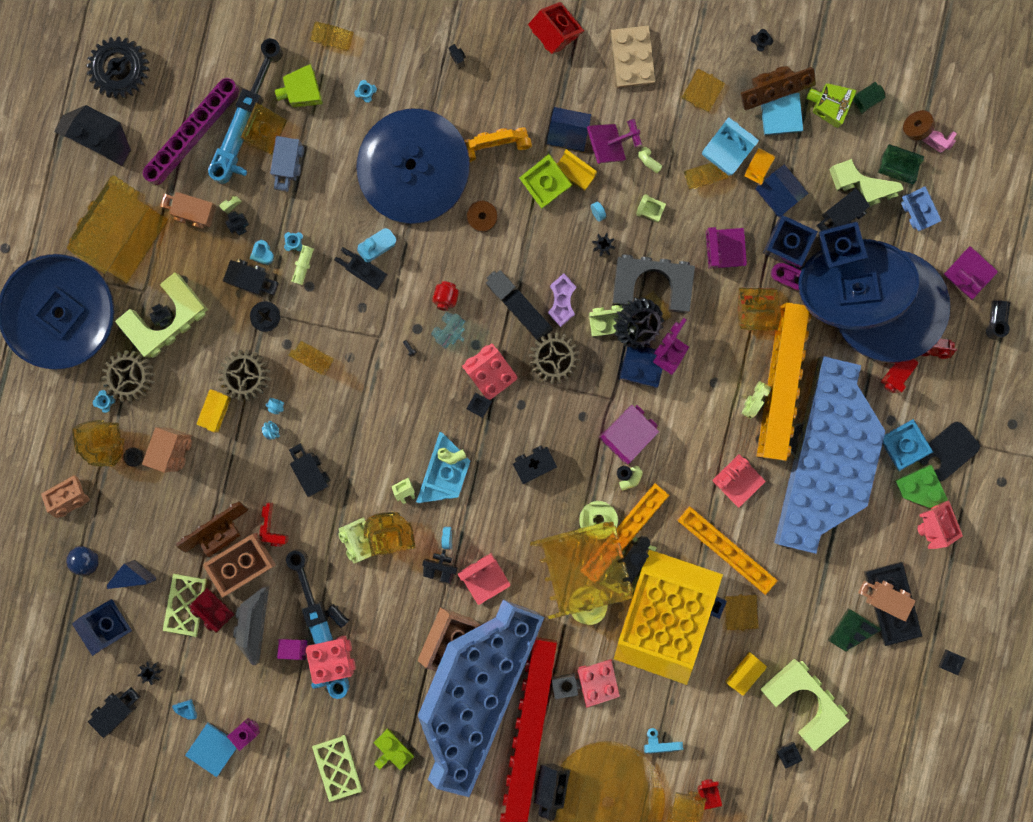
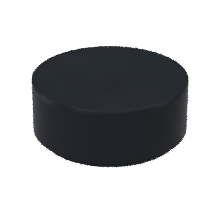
[123,447,144,467]

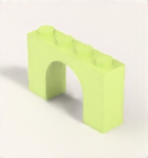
[115,272,208,358]
[760,659,849,751]

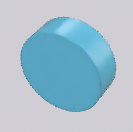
[591,202,606,222]

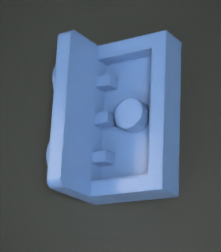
[901,186,942,232]

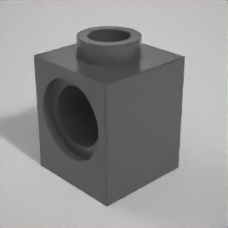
[486,270,516,302]
[552,673,581,699]

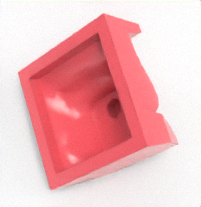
[918,500,963,549]

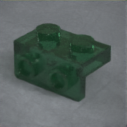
[878,144,924,185]

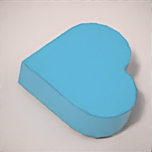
[250,240,274,265]
[442,527,452,549]

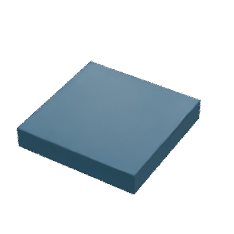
[882,419,933,471]
[185,722,237,777]

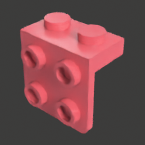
[462,343,517,400]
[306,635,356,684]

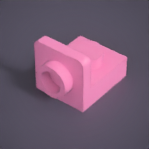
[922,131,957,153]

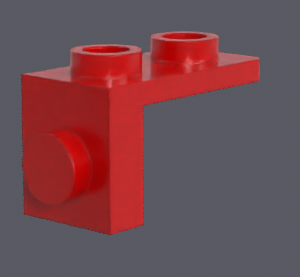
[880,359,919,394]
[259,502,289,547]

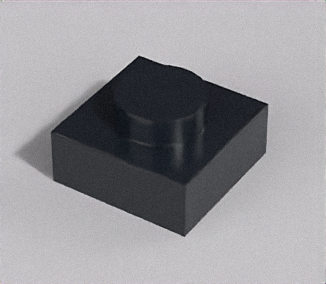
[448,44,466,69]
[466,392,492,418]
[938,649,966,675]
[776,742,803,769]

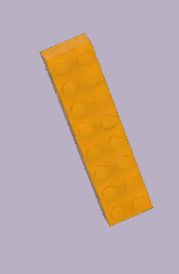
[756,303,812,461]

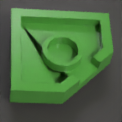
[895,465,948,508]

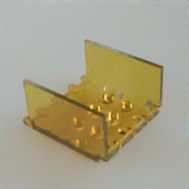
[67,175,168,283]
[530,522,633,619]

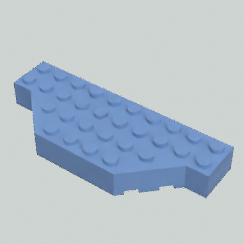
[774,356,885,554]
[418,600,545,797]

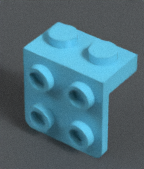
[702,117,759,176]

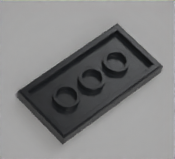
[864,562,923,646]

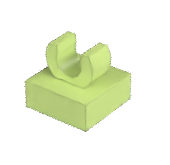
[392,478,415,504]

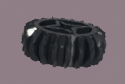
[613,297,665,349]

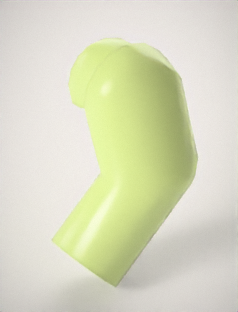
[638,147,662,173]
[437,448,467,465]
[619,466,643,491]

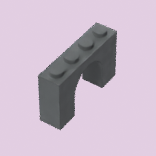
[612,255,695,313]

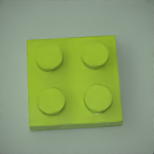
[519,154,573,209]

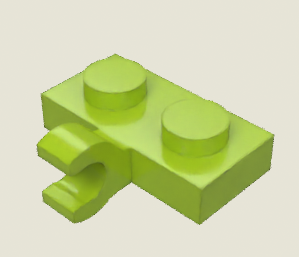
[374,728,414,770]

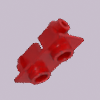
[921,338,957,359]

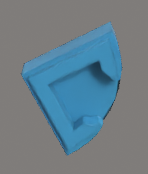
[172,699,197,720]

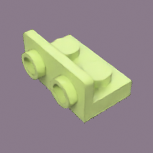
[589,305,629,337]
[338,517,379,563]

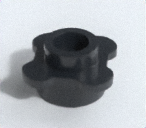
[750,29,773,52]

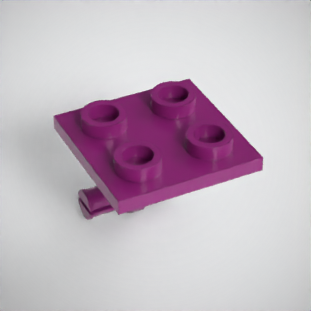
[587,119,643,164]
[944,246,998,300]

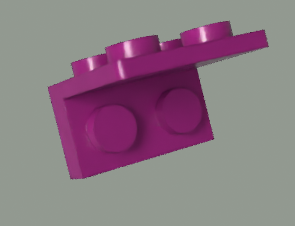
[705,227,747,269]
[653,318,690,375]

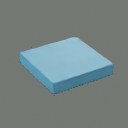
[761,93,803,136]

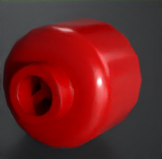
[432,281,459,311]

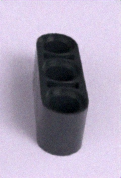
[502,288,553,342]

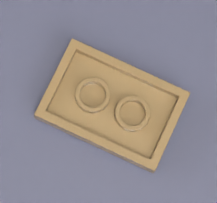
[611,26,655,88]

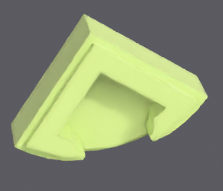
[220,196,242,214]

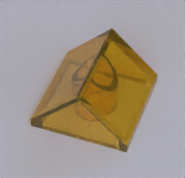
[240,103,287,155]

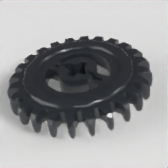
[86,36,150,100]

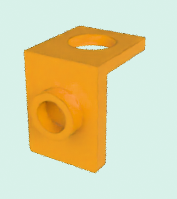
[745,148,775,185]

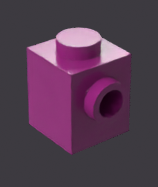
[277,639,309,660]
[227,718,260,751]

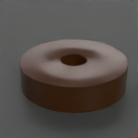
[903,110,936,141]
[467,201,497,232]

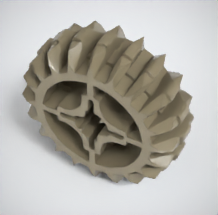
[529,332,580,384]
[218,349,270,401]
[102,350,155,402]

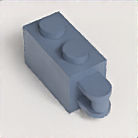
[270,136,304,192]

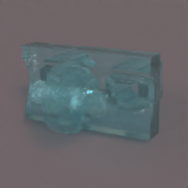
[431,312,465,349]

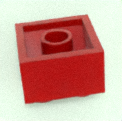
[528,2,584,54]

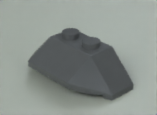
[233,586,270,665]

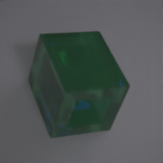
[853,81,886,114]

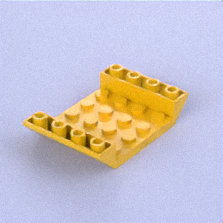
[614,549,723,685]

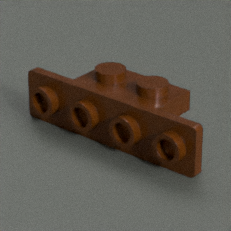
[741,66,816,110]
[176,501,248,557]

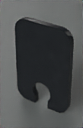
[919,422,980,482]

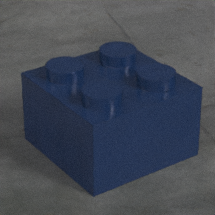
[763,215,818,269]

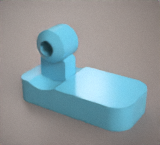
[357,228,396,262]
[644,728,684,754]

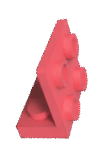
[458,553,510,605]

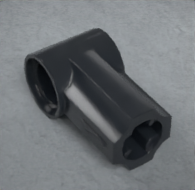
[986,300,1010,340]

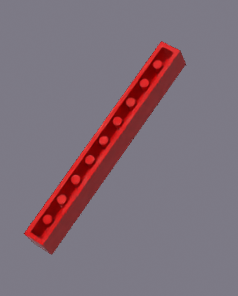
[500,637,557,822]

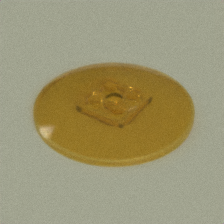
[554,741,665,822]

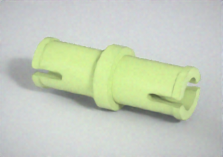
[291,245,314,285]

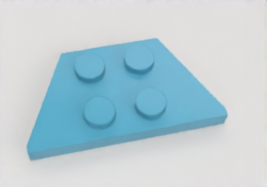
[416,432,471,503]

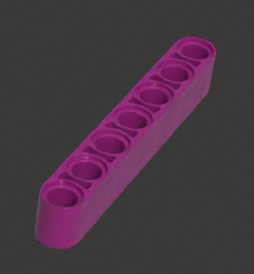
[142,78,239,185]

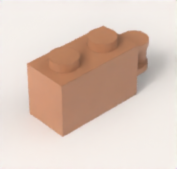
[160,192,217,229]
[858,581,916,622]

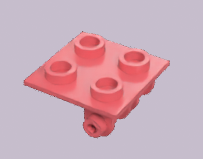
[712,454,766,508]
[578,659,620,708]

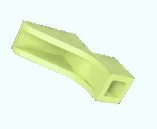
[829,159,903,206]

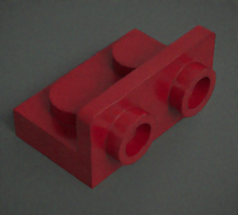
[189,587,235,633]

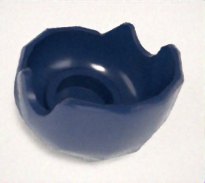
[66,546,99,576]

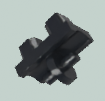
[422,550,458,584]

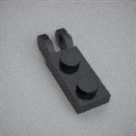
[334,247,388,291]

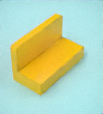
[557,149,597,191]
[197,389,231,433]
[725,652,767,696]

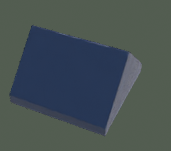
[547,107,591,152]
[755,164,809,218]
[107,560,156,589]

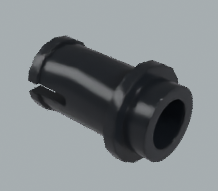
[617,466,632,481]
[325,604,349,628]

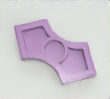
[548,274,577,327]

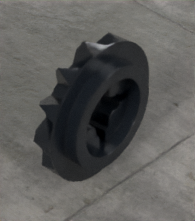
[250,301,281,332]

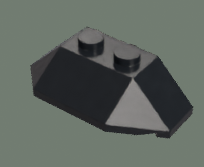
[54,105,131,167]

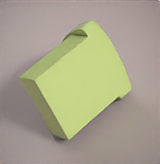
[636,194,666,222]

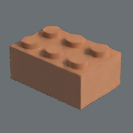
[142,427,192,473]
[202,532,276,598]
[417,607,481,671]

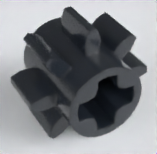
[225,211,249,236]
[592,233,615,257]
[149,303,174,328]
[137,660,163,685]

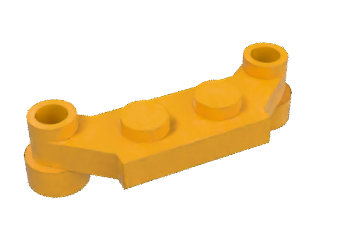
[464,127,532,162]

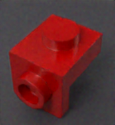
[697,779,722,811]

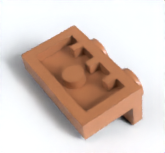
[41,475,90,518]

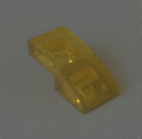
[310,21,354,52]
[684,163,728,190]

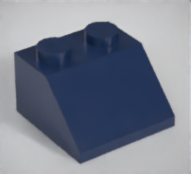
[818,222,868,269]
[619,346,663,389]
[72,599,132,656]

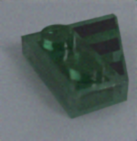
[828,608,881,652]

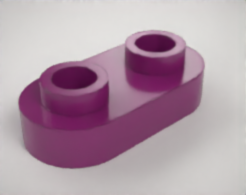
[771,263,801,291]

